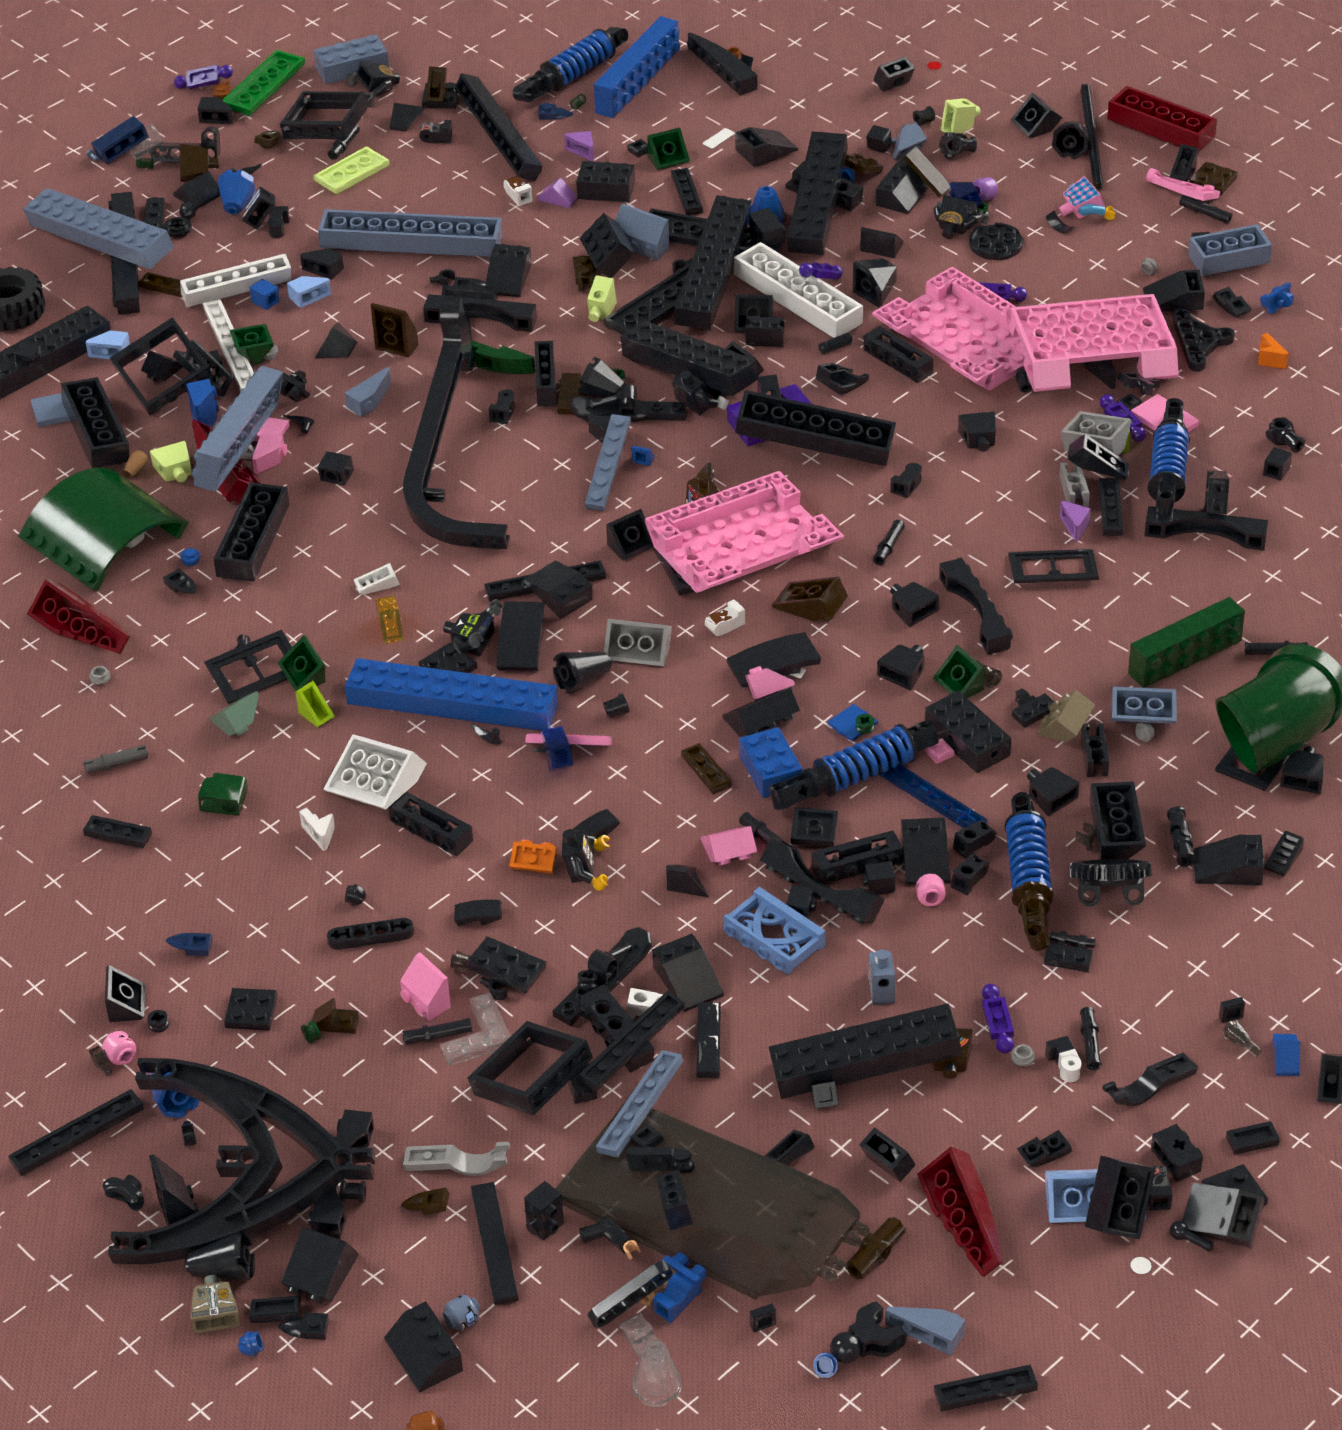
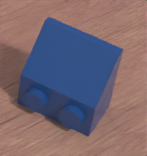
[186,379,219,427]

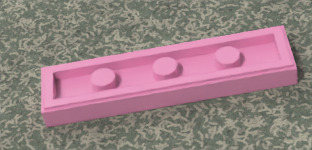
[525,733,612,745]

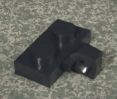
[1118,372,1161,395]
[1012,688,1054,728]

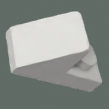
[299,808,335,851]

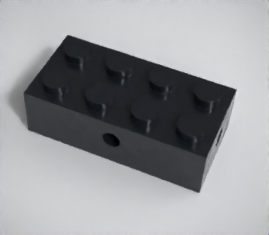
[925,690,1011,774]

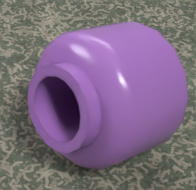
[971,177,998,202]

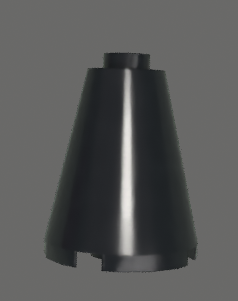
[553,652,612,693]
[185,1231,255,1281]

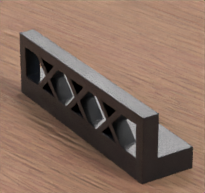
[173,340,234,397]

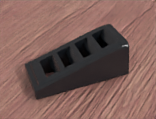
[1264,831,1304,877]
[762,1129,815,1168]

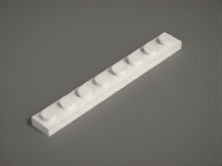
[203,299,254,392]

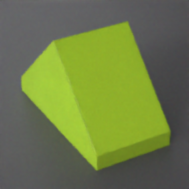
[295,681,334,727]

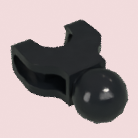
[830,1302,908,1363]

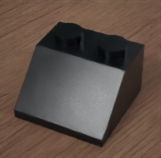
[1011,92,1063,138]
[734,294,774,332]

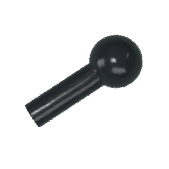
[1170,1221,1214,1252]

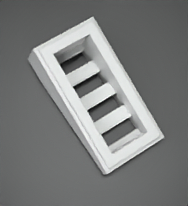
[354,563,400,595]

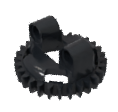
[1069,859,1152,907]

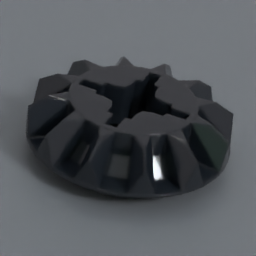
[163,217,192,237]

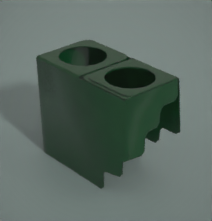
[198,773,248,816]

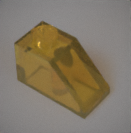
[375,595,404,643]

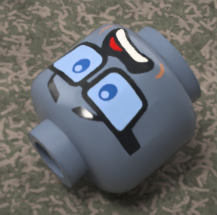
[442,1294,481,1331]

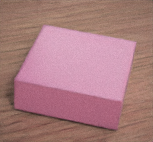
[924,738,954,764]

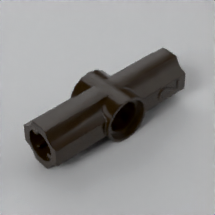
[845,1217,906,1280]

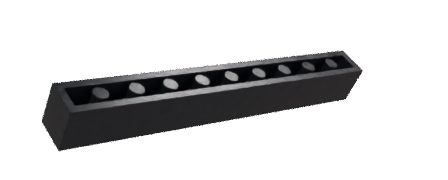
[454,73,543,181]
[108,192,140,315]

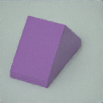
[564,131,594,161]
[538,177,577,208]
[1060,501,1090,541]

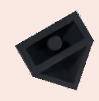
[390,103,426,132]
[314,323,357,359]
[666,864,710,898]

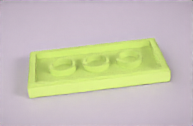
[313,146,390,195]

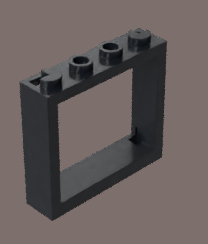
[280,91,369,140]
[110,317,212,415]
[467,1021,593,1116]

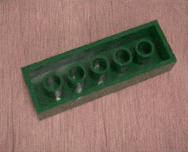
[1128,597,1245,688]

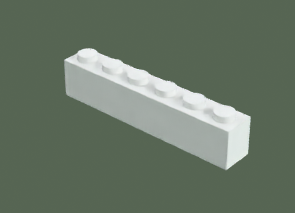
[180,254,291,308]

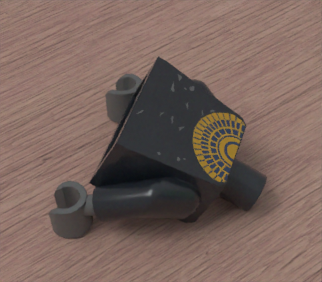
[347,61,400,107]
[933,195,990,239]

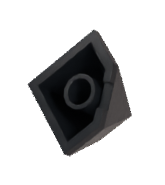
[853,259,897,308]

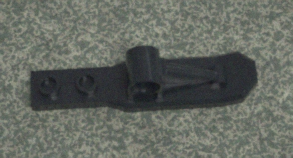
[571,384,686,422]
[553,927,652,1026]

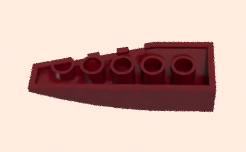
[192,419,260,504]
[27,579,130,654]
[917,1146,1002,1277]

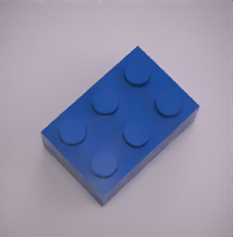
[739,727,802,798]

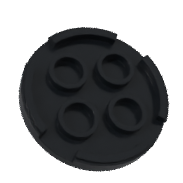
[969,222,1023,260]

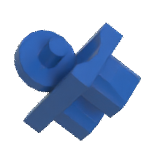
[1260,282,1294,314]

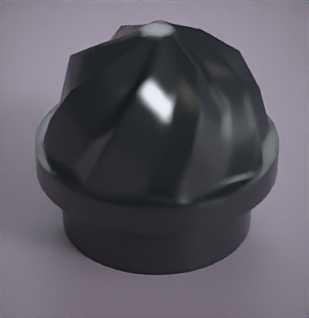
[179,201,198,219]
[345,884,366,906]

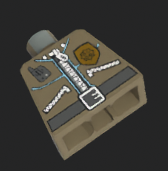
[191,1275,240,1334]

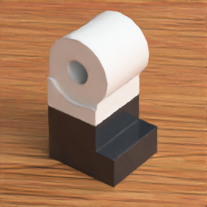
[1045,1036,1081,1082]

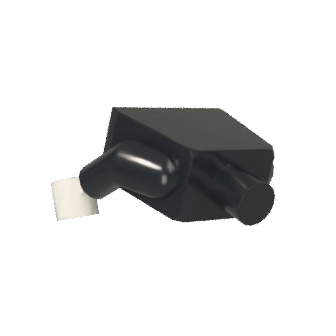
[672,370,729,416]

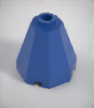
[218,170,256,215]
[751,186,786,224]
[150,1072,199,1118]

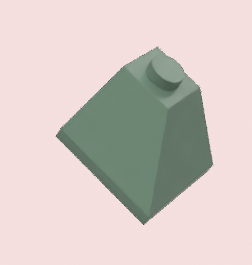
[209,691,259,736]

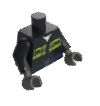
[443,599,503,656]

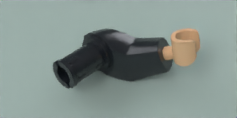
[579,1217,641,1259]

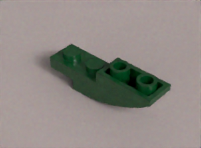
[470,339,535,374]

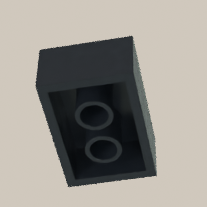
[576,161,635,203]
[579,213,635,278]

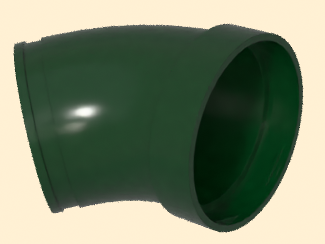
[1215,644,1342,774]

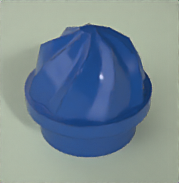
[842,167,855,182]
[238,1331,263,1356]

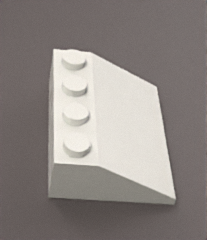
[323,734,427,810]

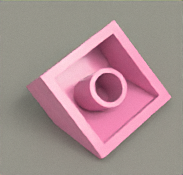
[700,826,757,866]
[400,952,451,1021]

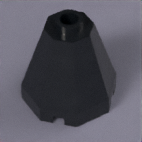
[1052,121,1089,159]
[578,357,626,398]

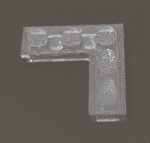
[440,992,511,1066]

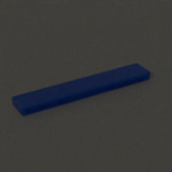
[878,760,988,829]

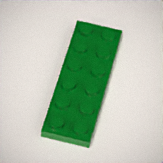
[222,50,305,115]

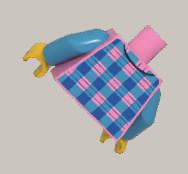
[1059,176,1116,220]

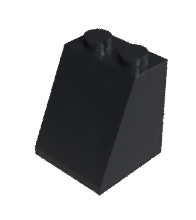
[281,1227,359,1303]

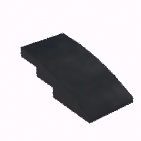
[496,601,545,671]
[726,632,821,688]

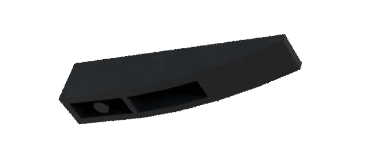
[686,32,758,96]

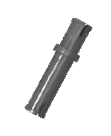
[83,744,148,774]

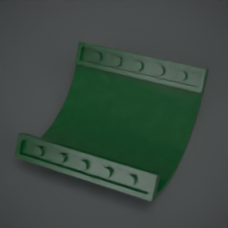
[18,468,189,591]

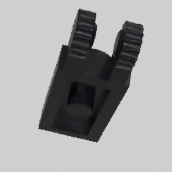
[625,1147,695,1174]

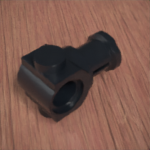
[939,132,977,157]
[1265,417,1306,453]

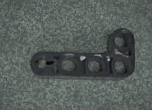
[150,126,221,162]

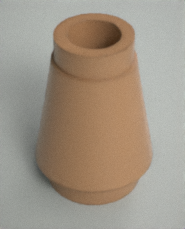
[123,450,148,478]

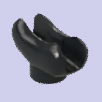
[103,1175,144,1210]

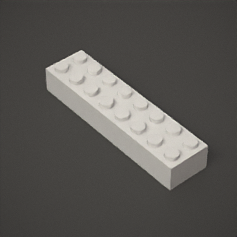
[734,242,863,338]

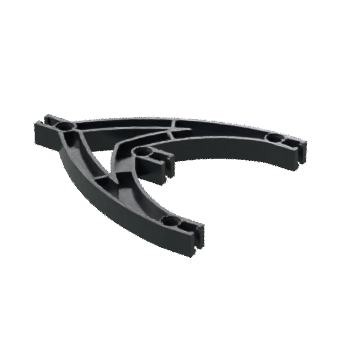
[108,1058,376,1264]

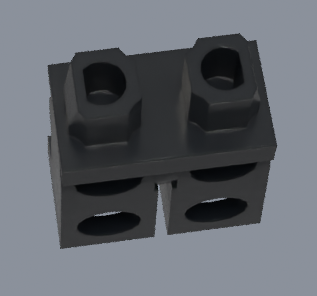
[1204,470,1230,514]

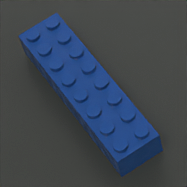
[594,16,680,118]

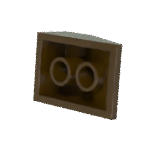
[371,303,418,358]
[772,576,848,621]

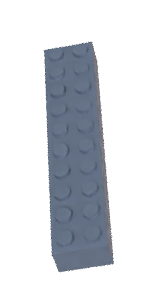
[23,188,174,269]
[318,209,503,257]
[192,366,283,492]

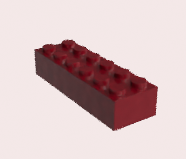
[1107,86,1217,152]

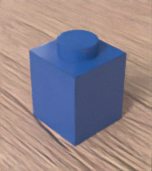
[249,279,280,310]

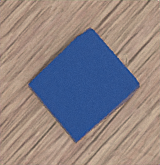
[631,445,654,466]

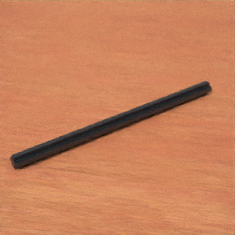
[1080,83,1104,190]

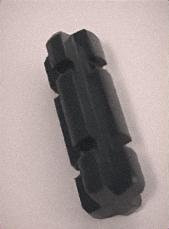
[818,333,853,354]

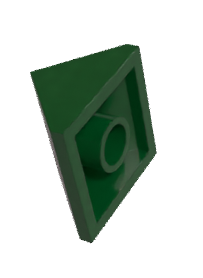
[647,127,690,170]
[230,323,274,365]
[278,635,326,691]
[933,645,985,698]

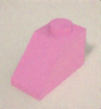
[252,434,287,474]
[745,666,795,699]

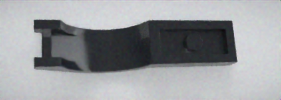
[1102,1052,1198,1106]

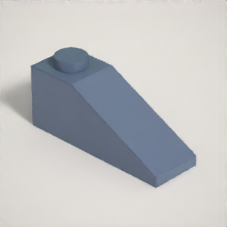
[345,367,391,417]
[885,1306,966,1356]

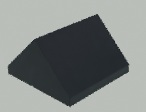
[173,171,221,209]
[860,227,904,258]
[606,509,652,560]
[105,965,145,1022]

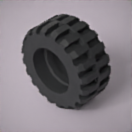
[0,267,46,331]

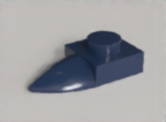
[538,103,573,120]
[165,933,213,956]

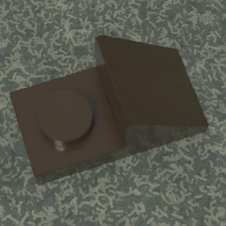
[426,66,448,102]
[312,998,360,1034]

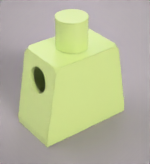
[940,99,980,134]
[587,275,617,322]
[150,441,192,482]

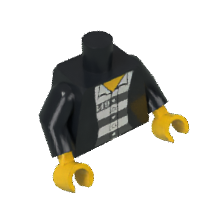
[562,829,610,891]

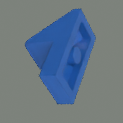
[1272,1034,1300,1076]

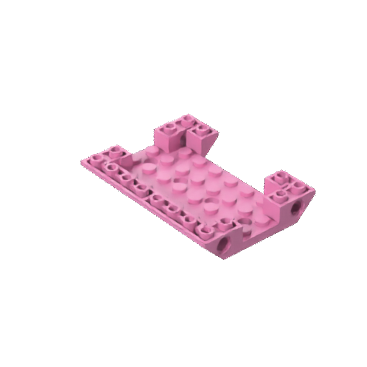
[872,266,1041,391]
[1002,294,1179,392]
[645,471,844,593]

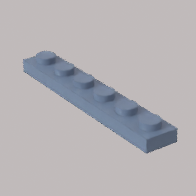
[585,414,631,511]
[596,1050,683,1158]

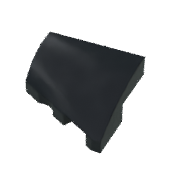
[815,362,869,395]

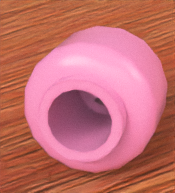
[916,874,946,907]
[102,1031,136,1065]

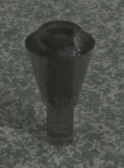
[976,660,1002,688]
[450,951,471,972]
[1223,1020,1262,1057]

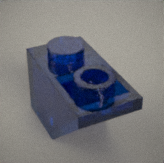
[948,182,983,207]
[541,726,574,772]

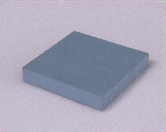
[31,393,70,427]

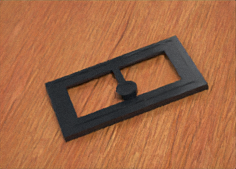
[1008,549,1099,584]
[204,629,292,704]
[1215,747,1290,791]

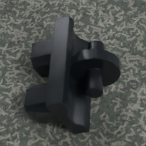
[280,370,310,402]

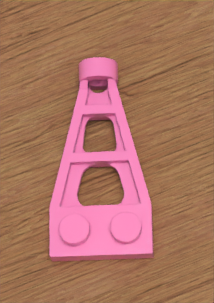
[1146,168,1220,201]

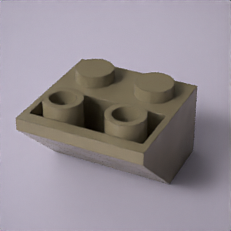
[1037,689,1095,742]

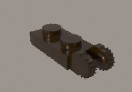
[573,255,594,291]

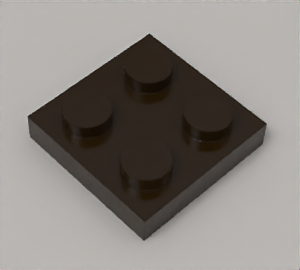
[844,152,884,174]
[1190,162,1238,196]

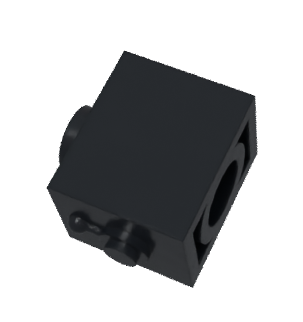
[317,451,354,485]

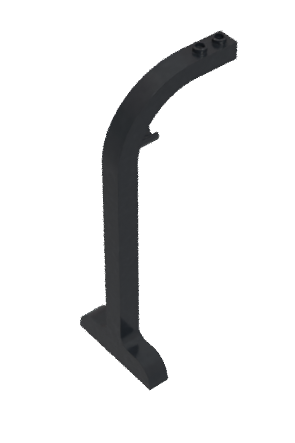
[403,297,510,549]

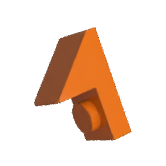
[1258,333,1289,369]

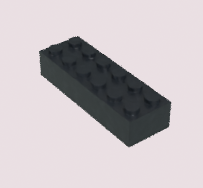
[61,377,129,468]
[214,482,290,582]

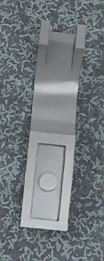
[403,1142,510,1176]

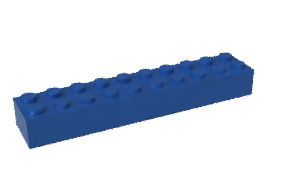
[345,658,558,732]

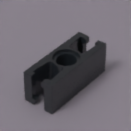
[1080,724,1109,777]

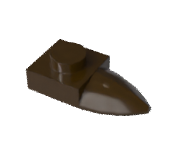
[254,131,280,148]
[401,1187,450,1215]

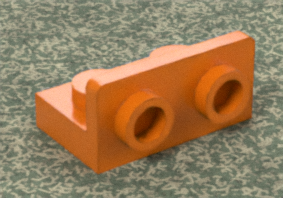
[509,840,559,874]

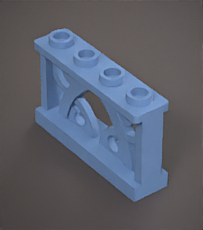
[723,887,826,975]

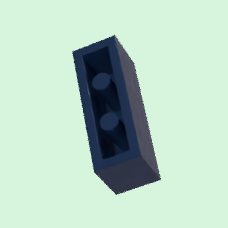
[91,116,149,164]

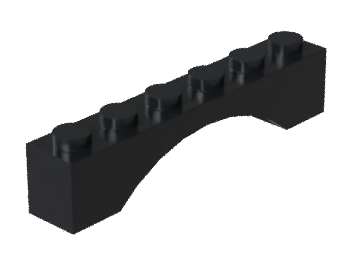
[423,294,537,332]
[1144,506,1268,551]
[939,557,1013,655]
[760,837,885,924]
[308,1109,374,1239]

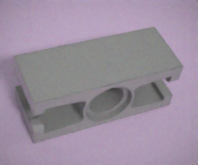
[1059,463,1090,508]

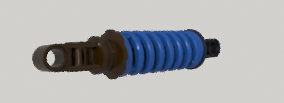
[1004,792,1054,951]

